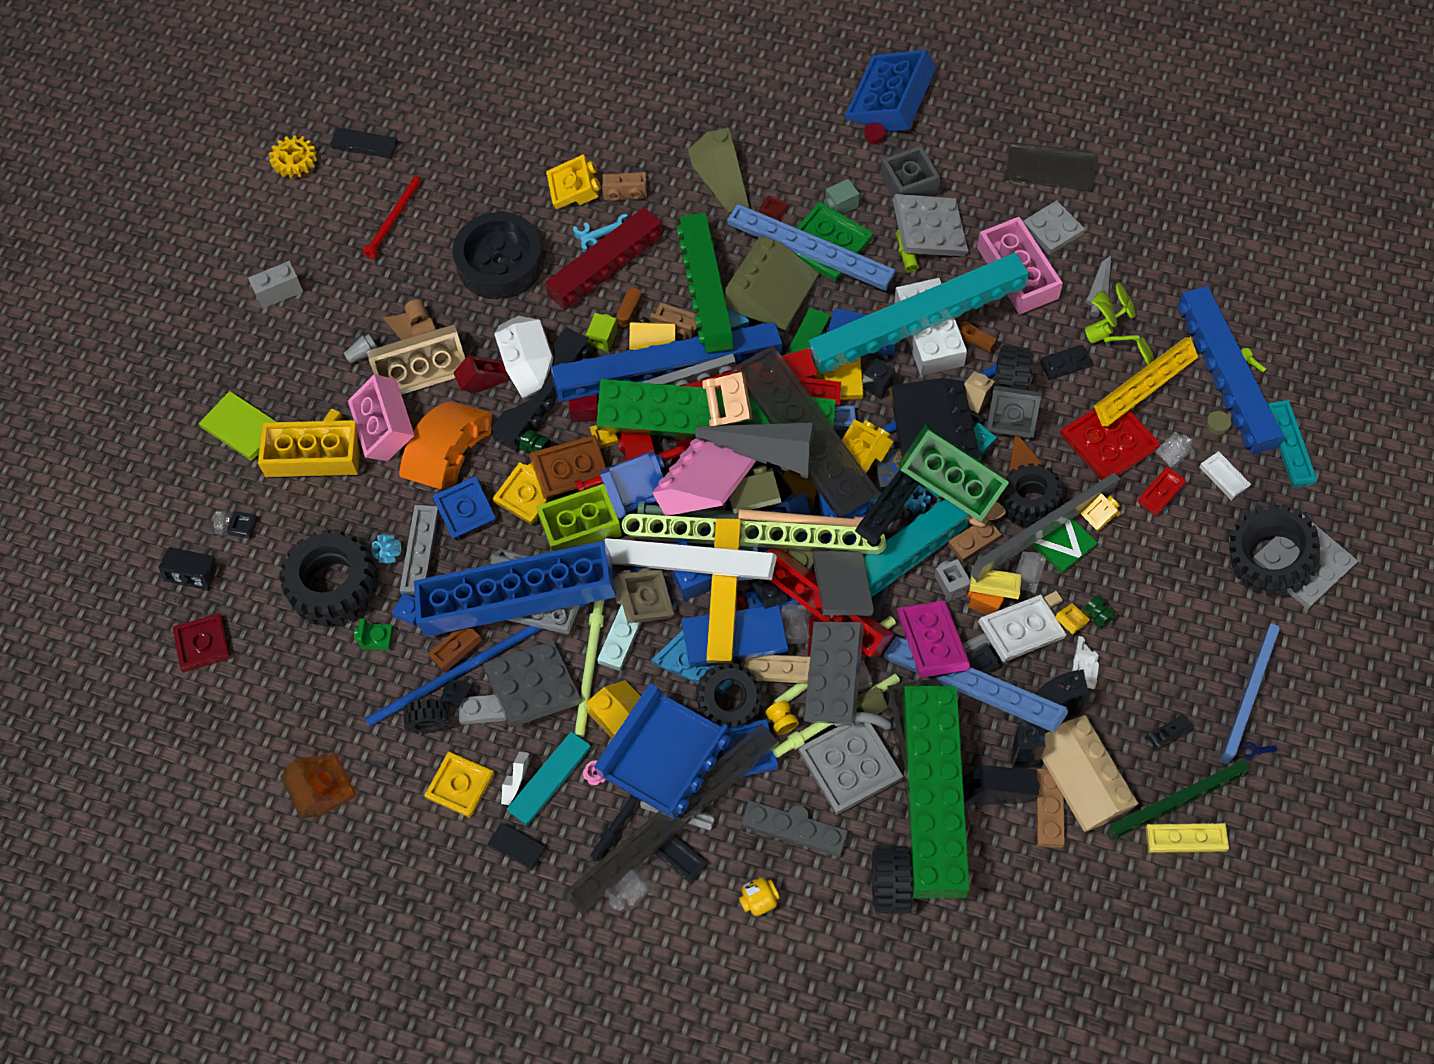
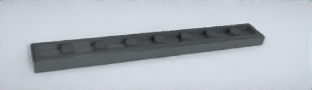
[970,473,1120,580]

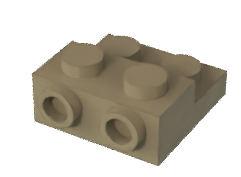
[614,568,674,624]

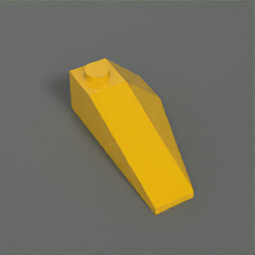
[585,680,641,739]

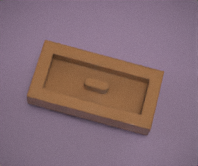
[948,520,1002,563]

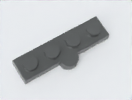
[741,801,848,857]

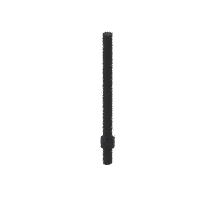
[589,795,640,862]

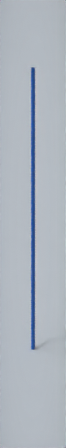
[365,363,997,727]

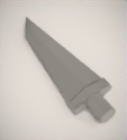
[1086,256,1111,317]

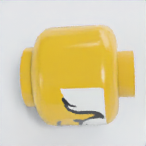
[739,877,780,916]

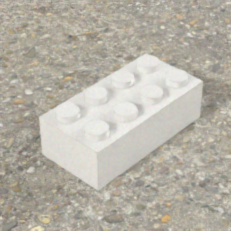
[894,278,967,376]

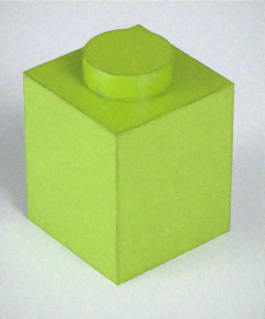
[586,313,618,352]

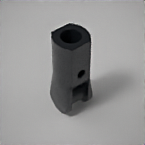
[1144,714,1192,751]

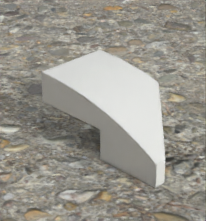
[1072,636,1099,689]
[501,752,529,805]

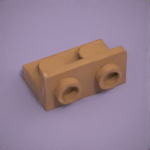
[602,172,647,201]

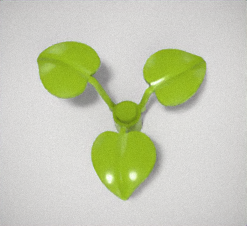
[1085,282,1155,365]

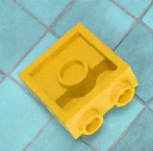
[546,154,601,209]
[830,419,894,478]

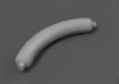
[831,712,892,730]

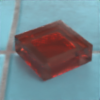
[758,195,788,221]

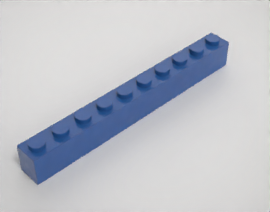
[551,322,782,402]

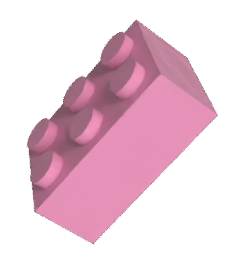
[348,374,415,461]

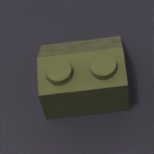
[729,466,781,514]

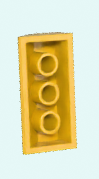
[258,420,360,477]

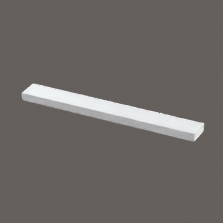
[605,538,777,580]

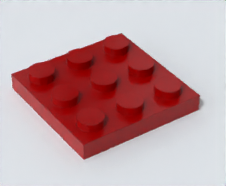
[1060,408,1161,480]

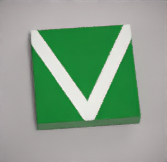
[1032,519,1097,574]

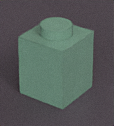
[824,179,859,215]

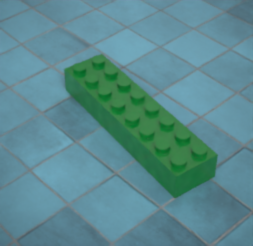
[903,686,969,899]

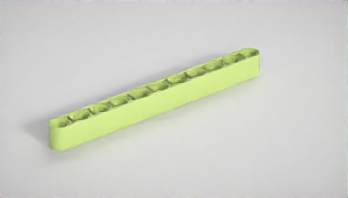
[622,514,886,554]

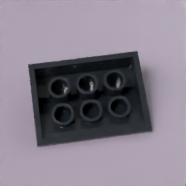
[889,378,980,458]

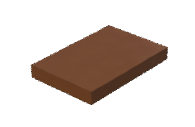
[529,435,606,499]

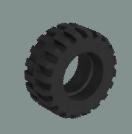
[279,530,378,626]

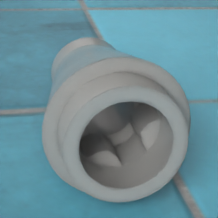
[343,334,378,364]

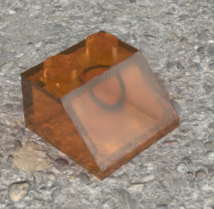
[280,754,356,819]

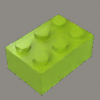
[536,484,622,552]

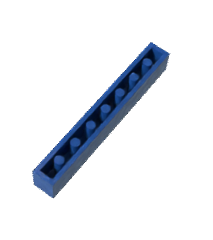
[1177,286,1284,455]

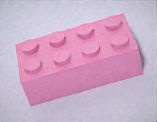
[977,217,1063,314]

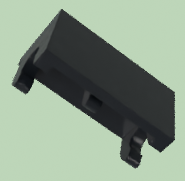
[158,547,217,591]

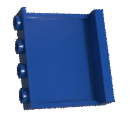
[594,683,730,820]

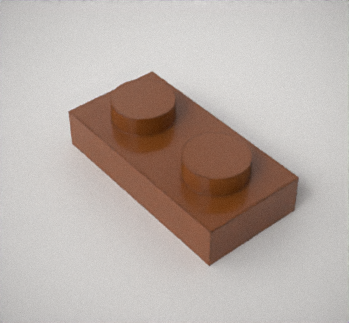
[428,627,482,672]

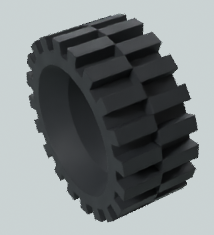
[1229,503,1320,597]

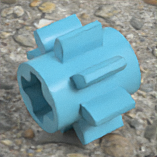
[371,534,401,564]

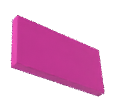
[897,600,969,678]

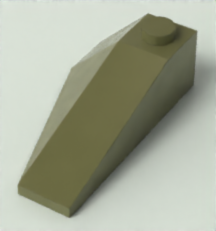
[688,128,749,215]

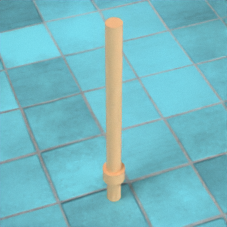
[738,509,864,527]

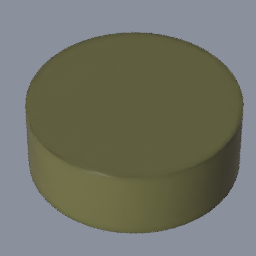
[1206,411,1231,435]

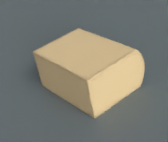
[1044,591,1062,608]

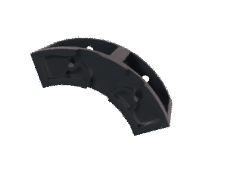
[1011,669,1088,769]

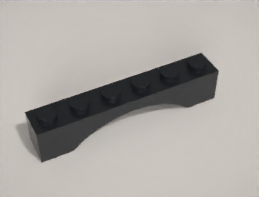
[491,327,592,452]

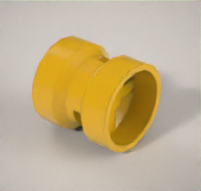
[766,700,799,735]

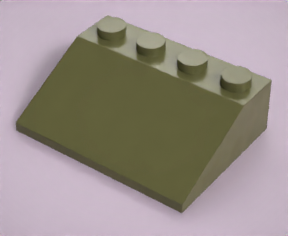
[725,236,819,330]

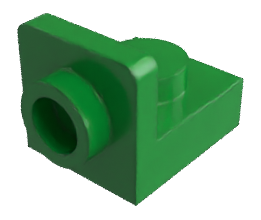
[354,618,394,651]

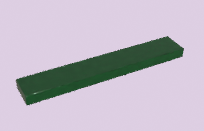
[1106,759,1249,841]

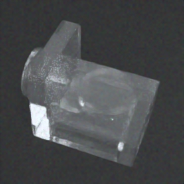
[1155,431,1195,469]

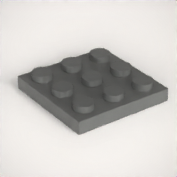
[483,641,581,728]

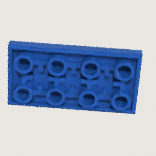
[681,605,788,667]

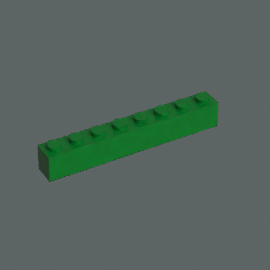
[677,213,733,353]

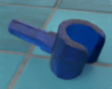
[1241,742,1277,761]

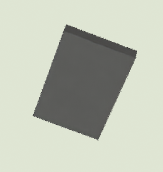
[812,551,874,616]

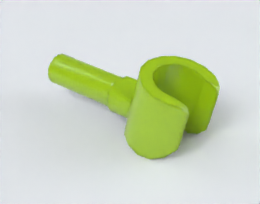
[1241,348,1267,373]

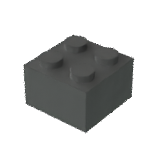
[880,146,940,197]

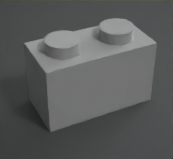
[248,261,303,309]

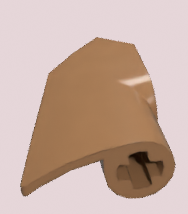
[383,299,436,341]

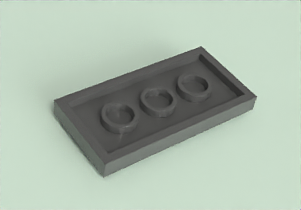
[804,622,864,724]

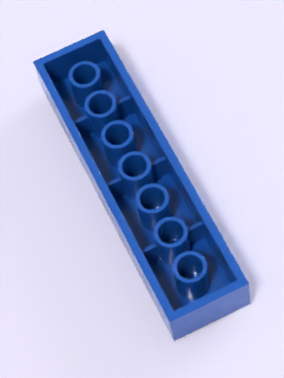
[414,541,616,637]

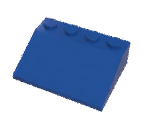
[845,50,936,131]

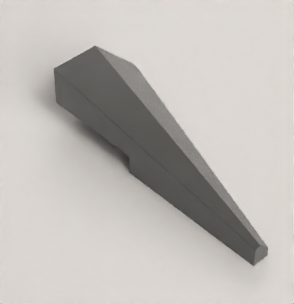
[696,423,814,478]

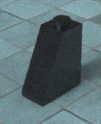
[962,765,1040,806]

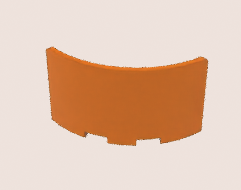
[399,401,492,490]

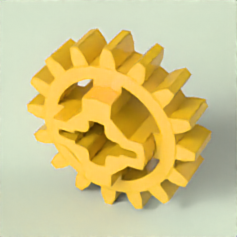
[269,135,317,178]

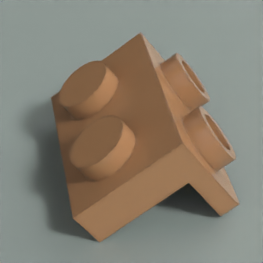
[650,303,699,340]

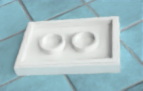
[978,595,1067,662]

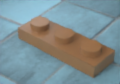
[1036,769,1064,848]

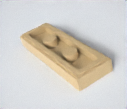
[740,655,810,683]

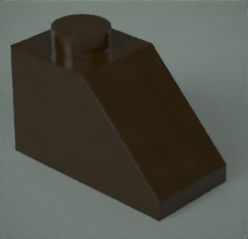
[776,466,818,514]

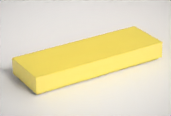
[1145,823,1229,852]

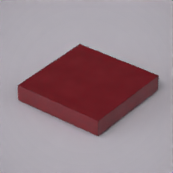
[173,613,231,673]

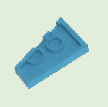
[651,630,734,694]

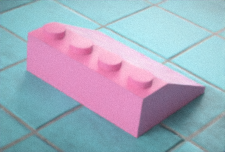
[652,438,756,516]

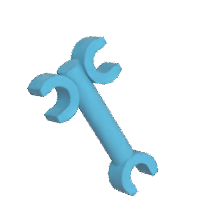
[573,214,628,253]

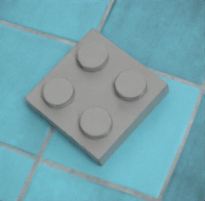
[1023,200,1085,255]

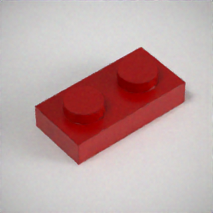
[793,376,841,406]
[1137,467,1186,516]

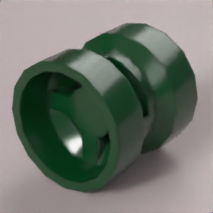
[519,429,552,453]
[1082,595,1117,629]

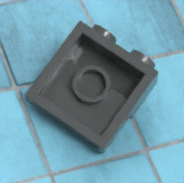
[987,386,1041,438]

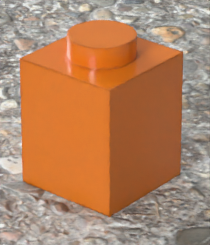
[967,591,1005,615]

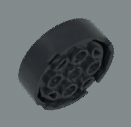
[453,212,544,300]

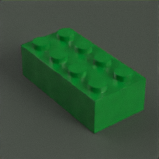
[898,424,1009,522]

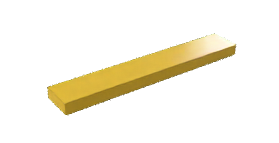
[1094,337,1198,426]
[707,519,741,663]

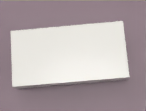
[1199,451,1251,501]

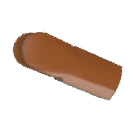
[617,287,642,328]
[959,321,998,353]

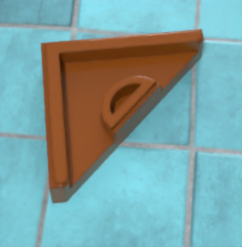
[1008,435,1046,475]

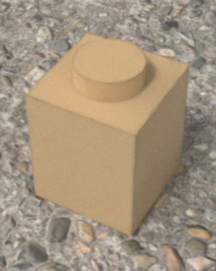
[964,371,995,413]

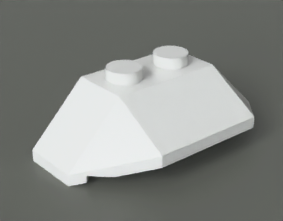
[495,316,554,400]

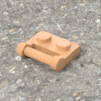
[702,372,753,426]

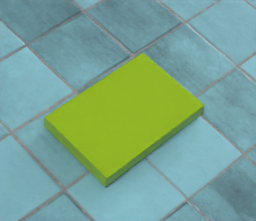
[199,391,276,461]

